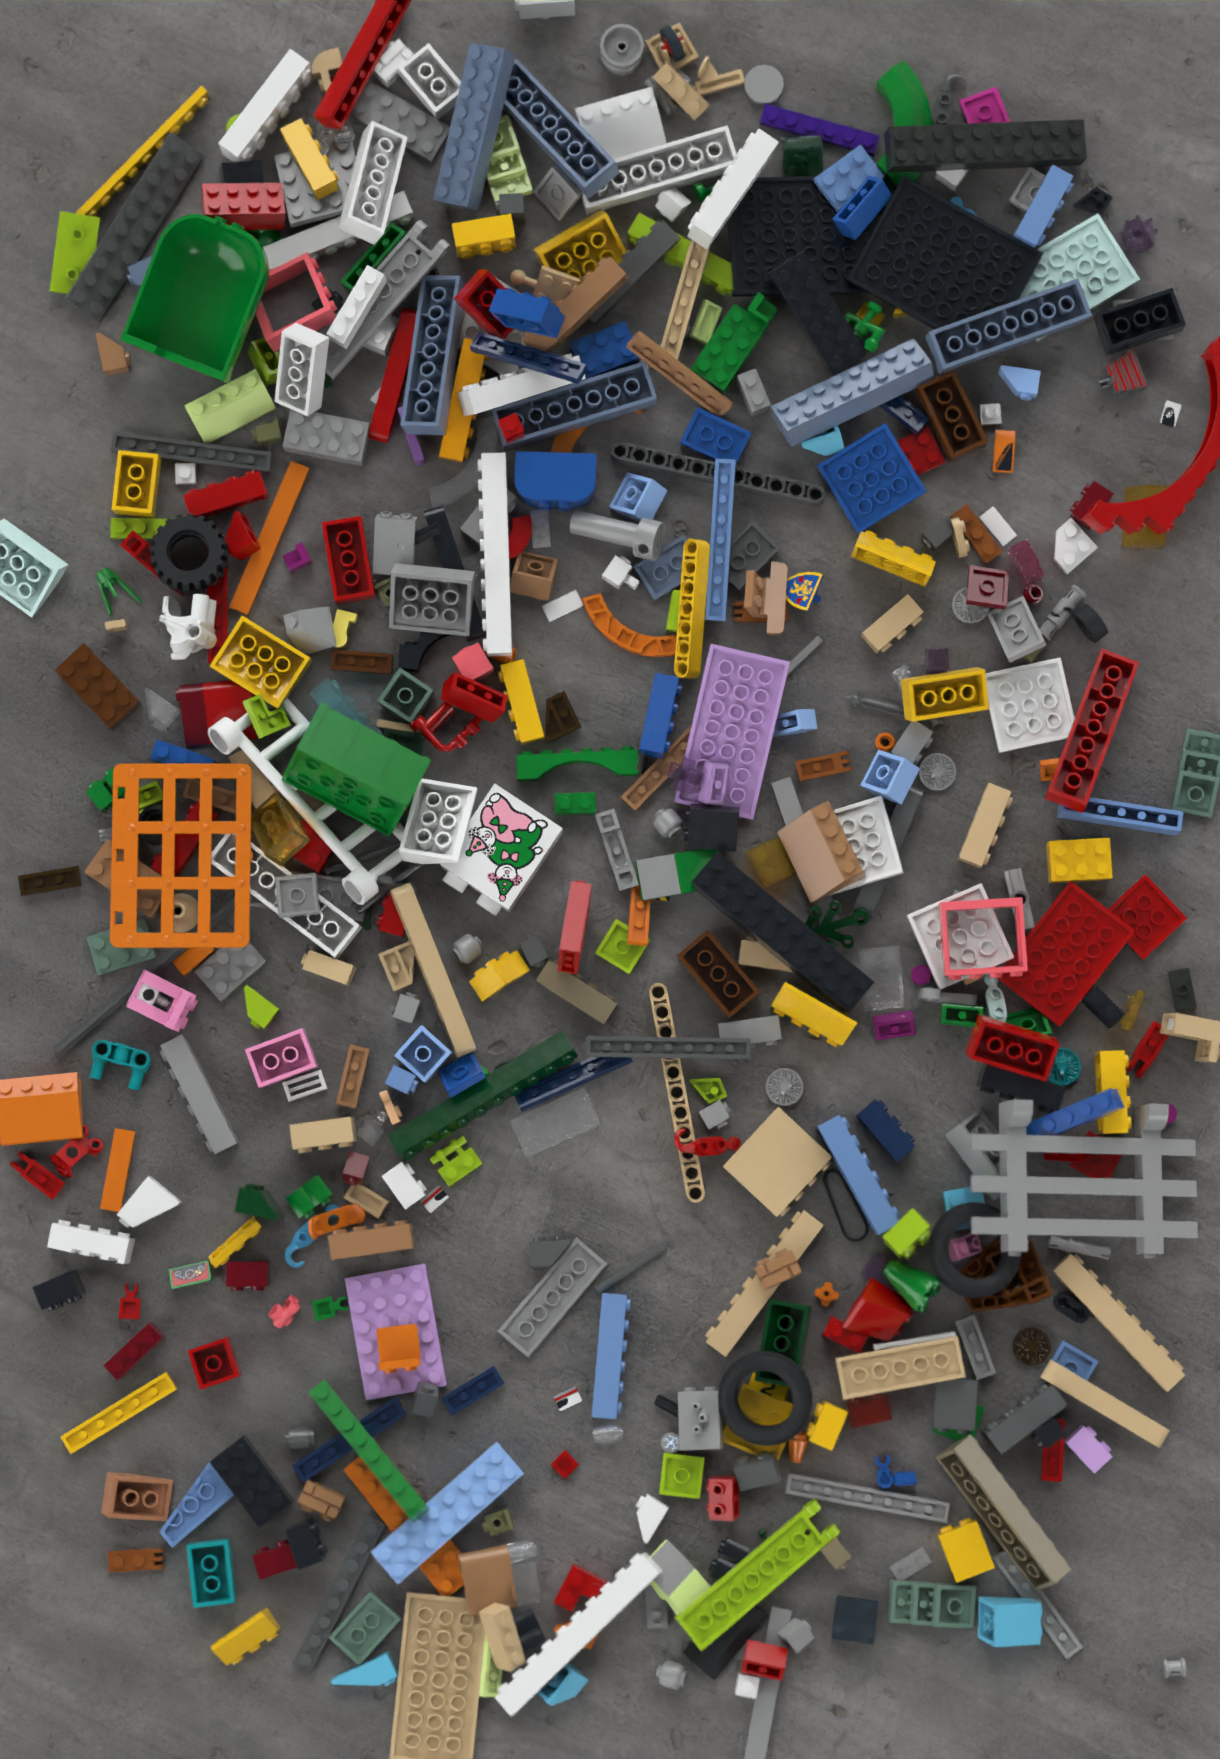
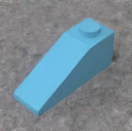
[331,1651,398,1686]

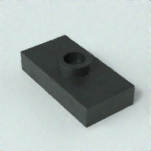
[1168,968,1197,1012]

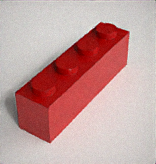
[183,470,269,518]
[151,801,220,877]

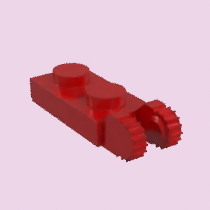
[1126,1021,1169,1078]
[10,1151,66,1200]

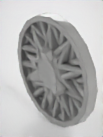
[952,587,989,624]
[918,753,956,791]
[766,1068,803,1106]

